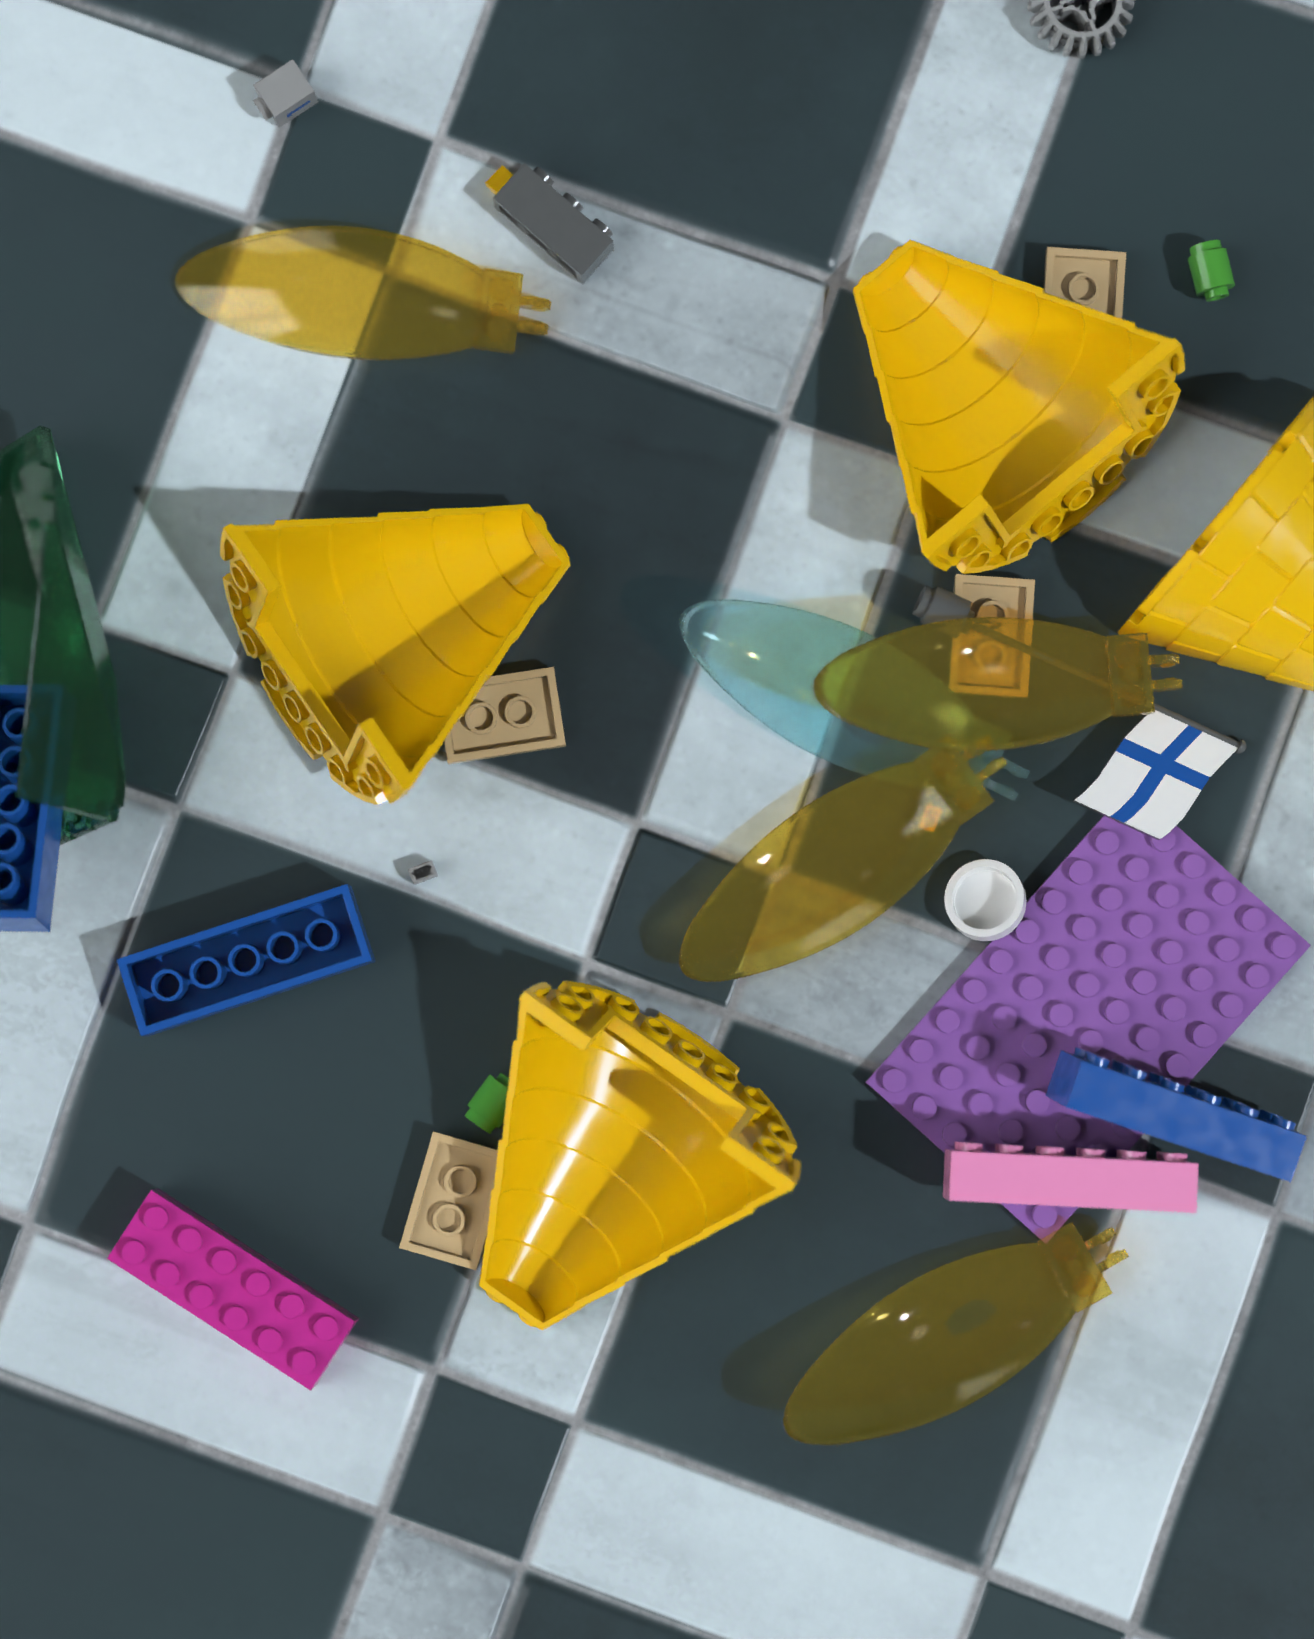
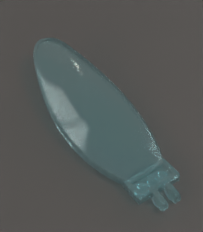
[679,599,1030,807]

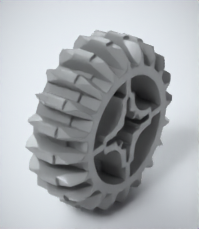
[1027,0,1135,60]

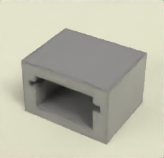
[408,860,438,885]

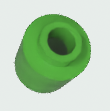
[1188,240,1235,302]
[464,1072,509,1134]

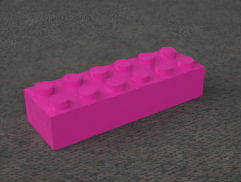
[107,1188,359,1391]

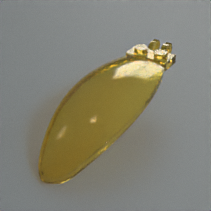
[175,226,551,360]
[813,617,1182,752]
[679,736,1007,982]
[783,1222,1129,1445]

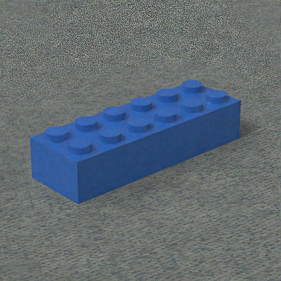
[0,685,75,932]
[116,884,376,1037]
[1045,1047,1307,1182]

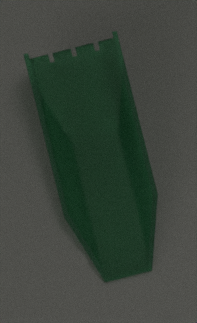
[0,425,126,845]

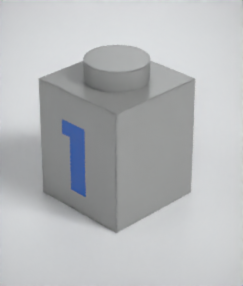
[253,59,318,128]

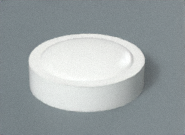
[944,859,1026,941]

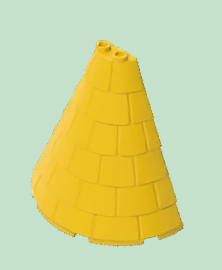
[853,240,1185,574]
[1117,396,1314,691]
[220,504,571,805]
[479,981,801,1330]

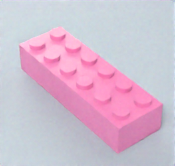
[943,1141,1198,1213]

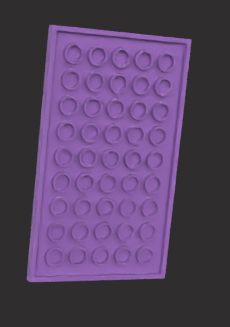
[865,815,1311,1244]

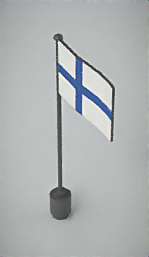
[912,585,1246,840]

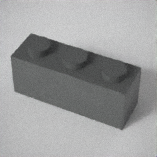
[493,163,614,284]

